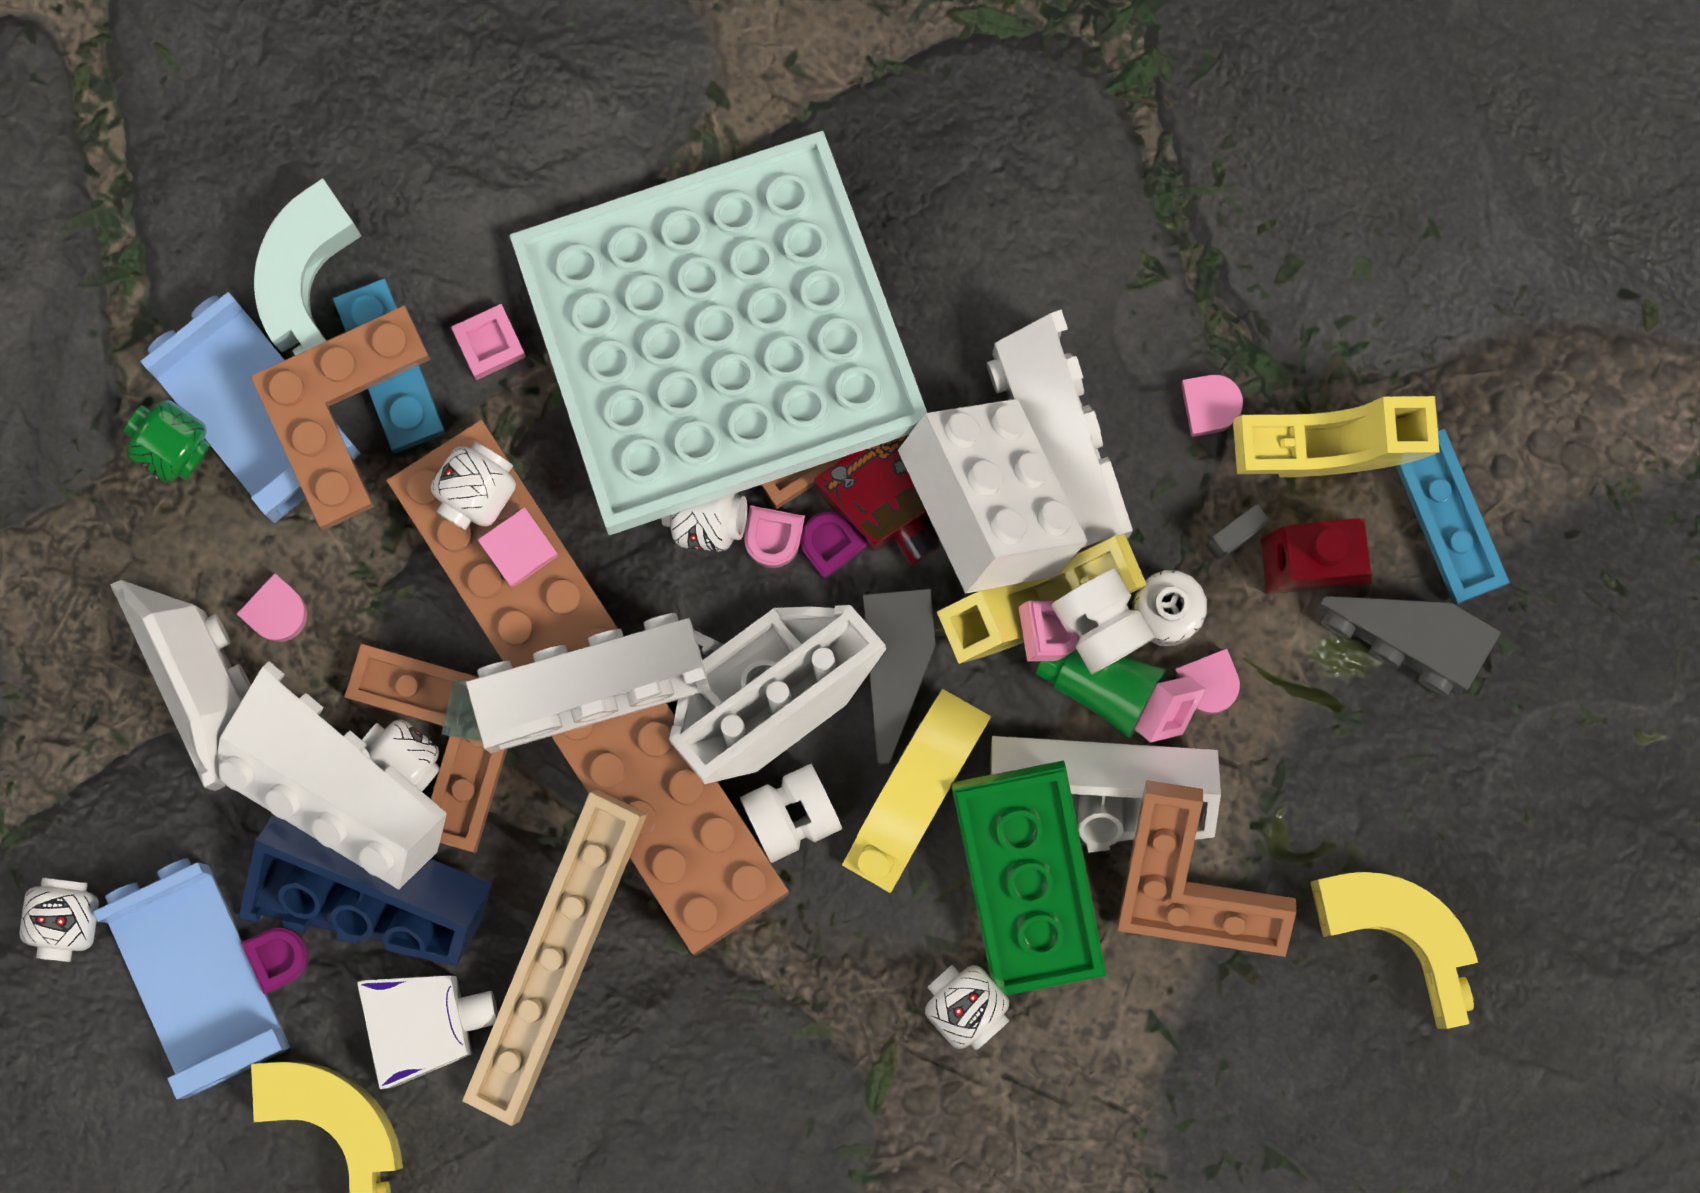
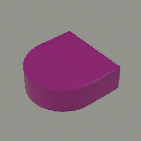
[801,512,868,581]
[241,928,309,994]

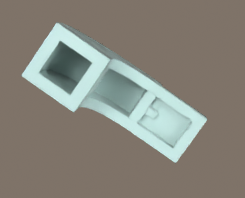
[254,178,361,356]

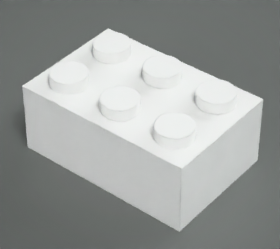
[898,399,1087,594]

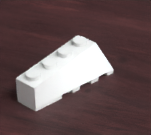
[987,310,1133,555]
[466,613,711,753]
[217,661,447,890]
[989,736,1221,853]

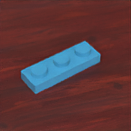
[333,278,446,454]
[1396,429,1510,605]

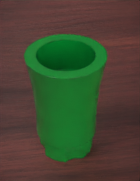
[1036,649,1167,739]

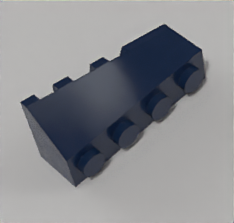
[238,814,492,966]

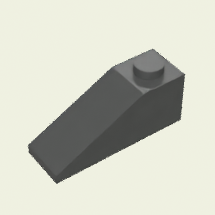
[863,589,945,768]

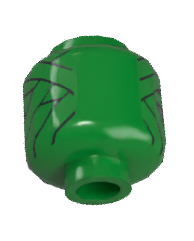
[123,400,211,483]

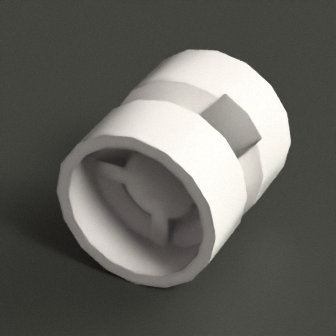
[1051,568,1156,674]
[740,764,842,863]

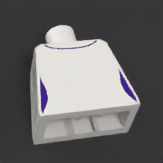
[357,976,498,1089]

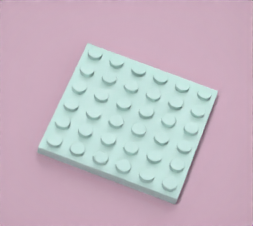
[510,131,927,535]

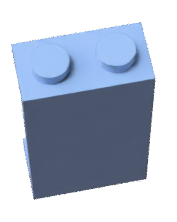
[140,292,361,523]
[93,858,291,1099]

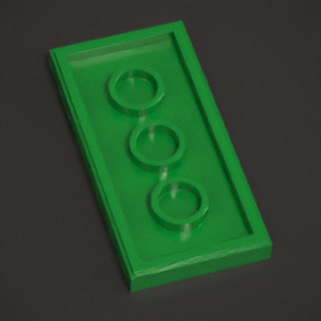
[951,760,1107,996]

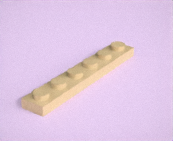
[462,790,647,1126]

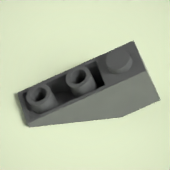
[1313,596,1501,697]

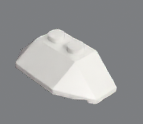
[110,580,251,791]
[669,605,886,784]

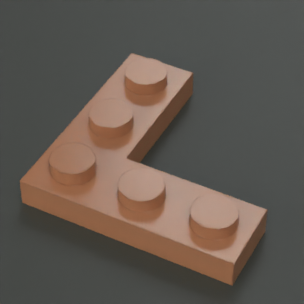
[251,305,430,531]
[345,644,507,853]
[1118,780,1296,957]

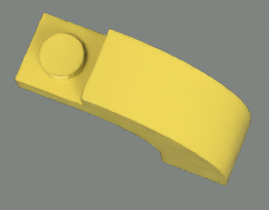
[1233,396,1440,477]
[937,534,1147,664]
[842,689,991,893]
[1310,872,1478,1029]
[251,1062,403,1193]

